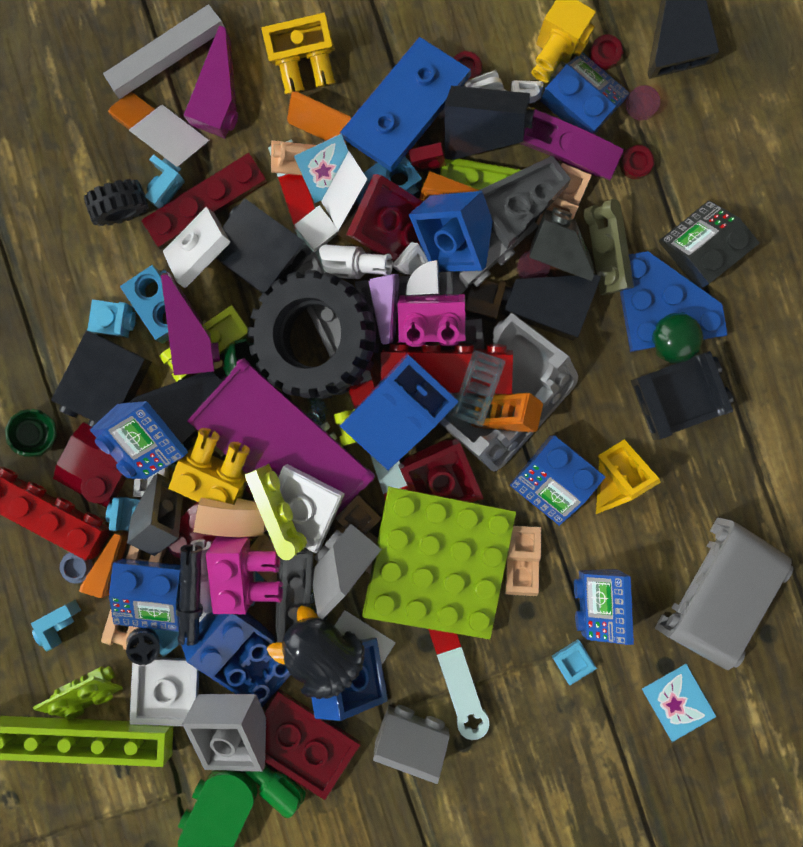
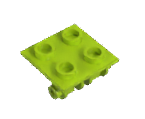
[33,666,123,719]

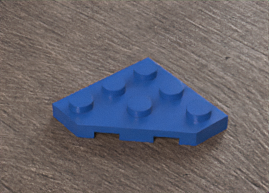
[620,251,728,352]

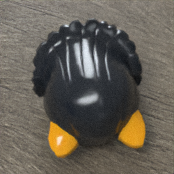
[267,605,365,699]

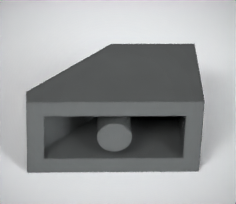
[127,473,183,556]

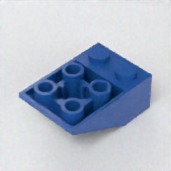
[340,353,459,470]
[181,612,291,707]

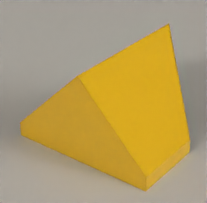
[596,439,661,514]

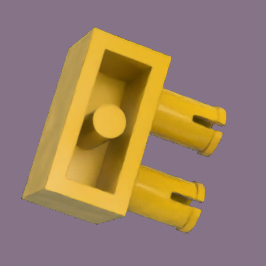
[531,0,596,83]
[261,12,336,95]
[168,428,250,505]

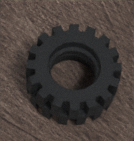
[84,179,149,226]

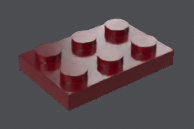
[346,174,423,262]
[264,689,361,800]

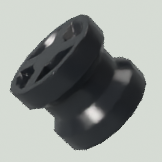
[126,627,160,665]

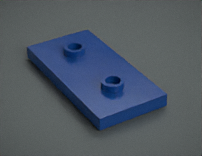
[340,37,471,172]

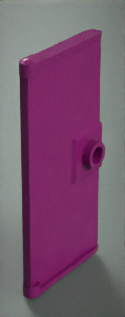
[187,358,375,518]

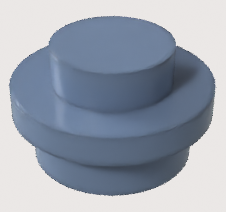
[60,552,93,583]

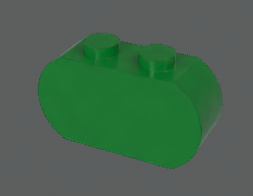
[178,770,258,847]

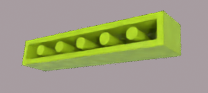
[0,716,173,767]

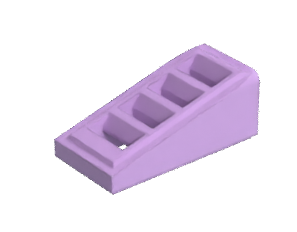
[369,274,399,345]

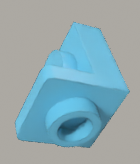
[145,154,185,209]
[87,299,136,338]
[106,497,141,531]
[31,599,81,652]

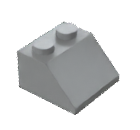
[312,524,382,620]
[182,694,266,772]
[373,705,450,784]

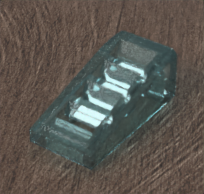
[452,351,505,427]

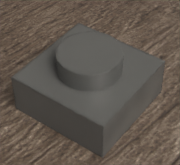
[451,315,485,349]

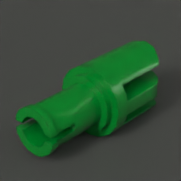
[243,764,306,818]

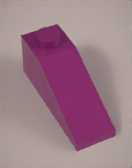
[184,25,238,139]
[161,272,220,375]

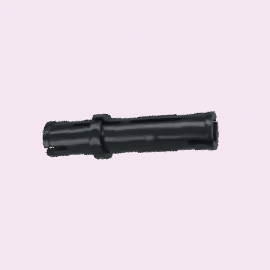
[176,544,203,646]

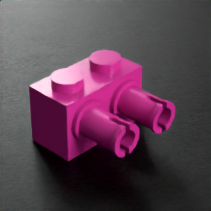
[398,294,465,347]
[206,536,283,614]

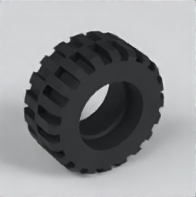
[248,270,380,399]

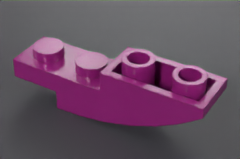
[519,110,624,181]

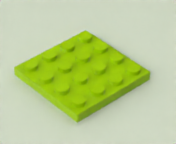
[362,486,516,639]

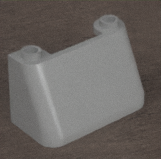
[439,313,578,471]
[655,518,793,670]

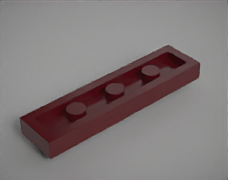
[141,153,267,250]

